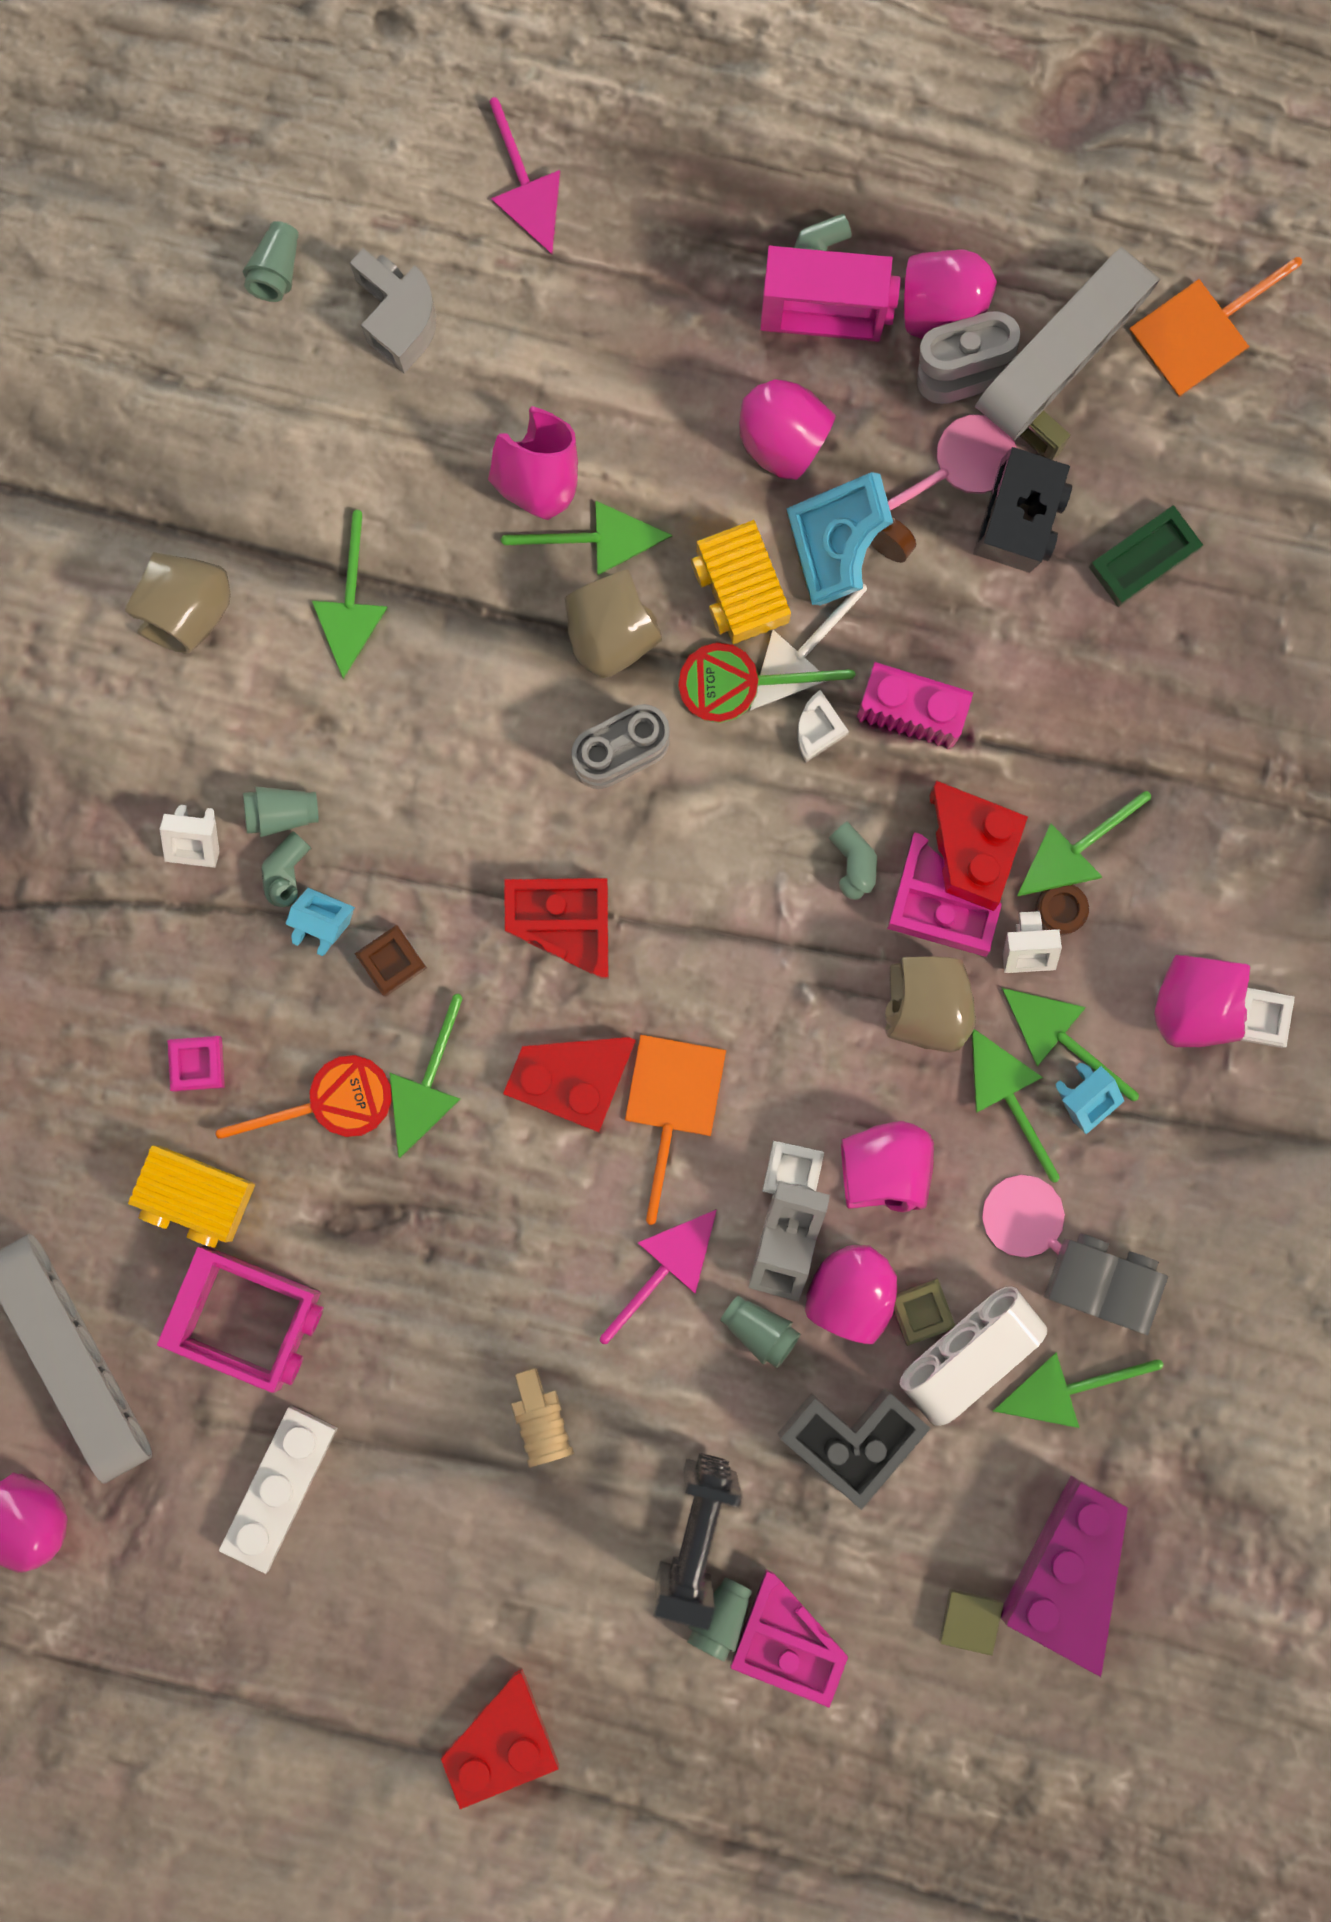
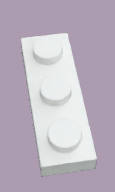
[219,1405,338,1574]

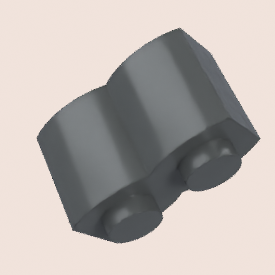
[1043,1233,1169,1336]

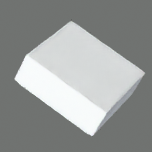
[1241,988,1295,1048]
[762,1141,824,1194]

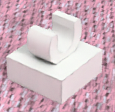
[160,805,220,868]
[1002,911,1062,973]

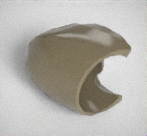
[125,552,231,654]
[565,569,662,678]
[885,957,976,1053]

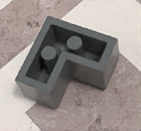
[778,1388,931,1510]

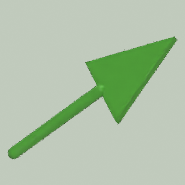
[501,501,672,575]
[312,510,388,679]
[1018,791,1151,896]
[1002,988,1139,1101]
[390,994,462,1159]
[972,1029,1060,1183]
[993,1352,1163,1428]

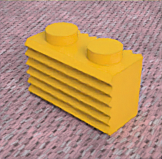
[691,520,791,644]
[128,1145,255,1248]

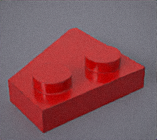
[929,781,1028,911]
[504,878,609,979]
[503,1037,636,1133]
[441,1669,559,1809]

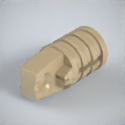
[511,1368,574,1468]

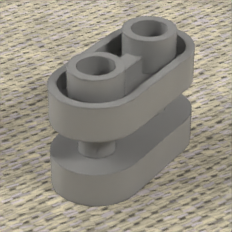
[917,311,1020,404]
[572,704,670,789]

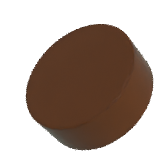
[871,517,916,563]
[1035,885,1089,936]

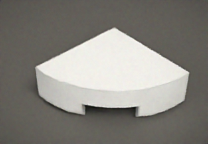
[797,690,849,762]

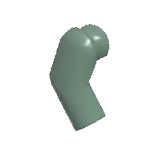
[794,214,851,251]
[829,821,877,900]
[261,831,311,908]

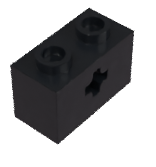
[973,447,1072,573]

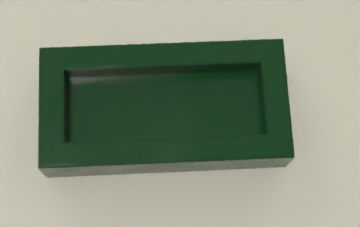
[1089,505,1203,607]

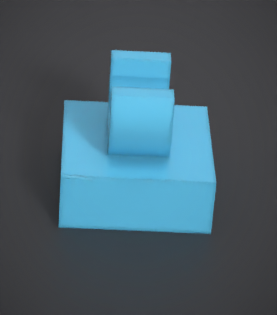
[286,888,355,956]
[1056,1063,1124,1134]

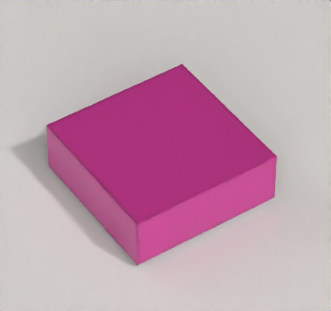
[167,1036,225,1092]

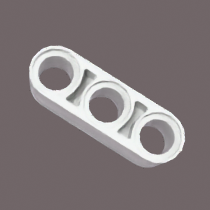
[900,1286,1047,1426]

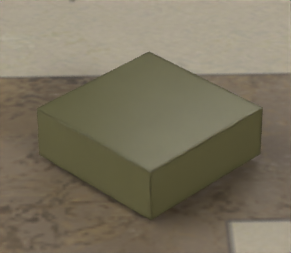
[1020,410,1071,460]
[894,1278,955,1346]
[939,1589,1003,1656]

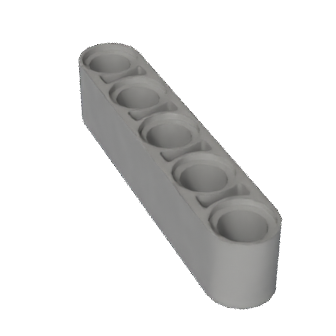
[975,247,1160,440]
[0,1233,152,1484]

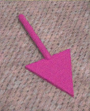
[490,97,561,255]
[599,1209,717,1344]

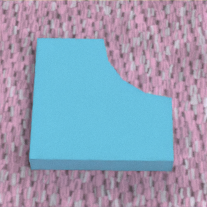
[786,472,893,606]

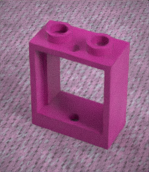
[760,246,900,342]
[157,1246,324,1393]

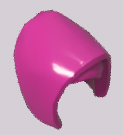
[904,249,997,339]
[739,379,836,480]
[488,406,578,520]
[1154,955,1250,1047]
[841,1121,934,1213]
[805,1245,897,1344]
[0,1472,68,1573]

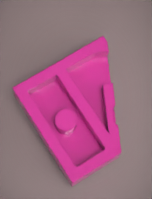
[887,832,1002,957]
[730,1569,848,1708]

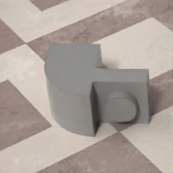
[350,248,437,374]
[748,1181,830,1302]

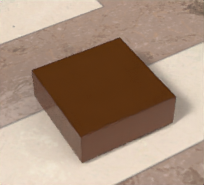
[355,925,427,997]

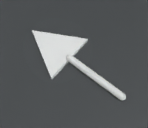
[750,583,867,711]

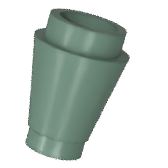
[243,221,299,302]
[243,786,319,838]
[720,1295,801,1368]
[687,1577,752,1662]

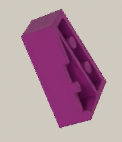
[1000,1475,1128,1677]

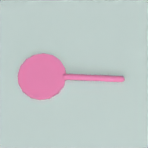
[888,415,1017,511]
[982,1175,1065,1258]

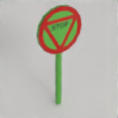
[678,643,856,723]

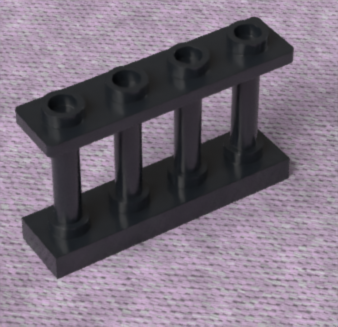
[654,1453,742,1631]

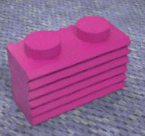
[857,662,974,749]

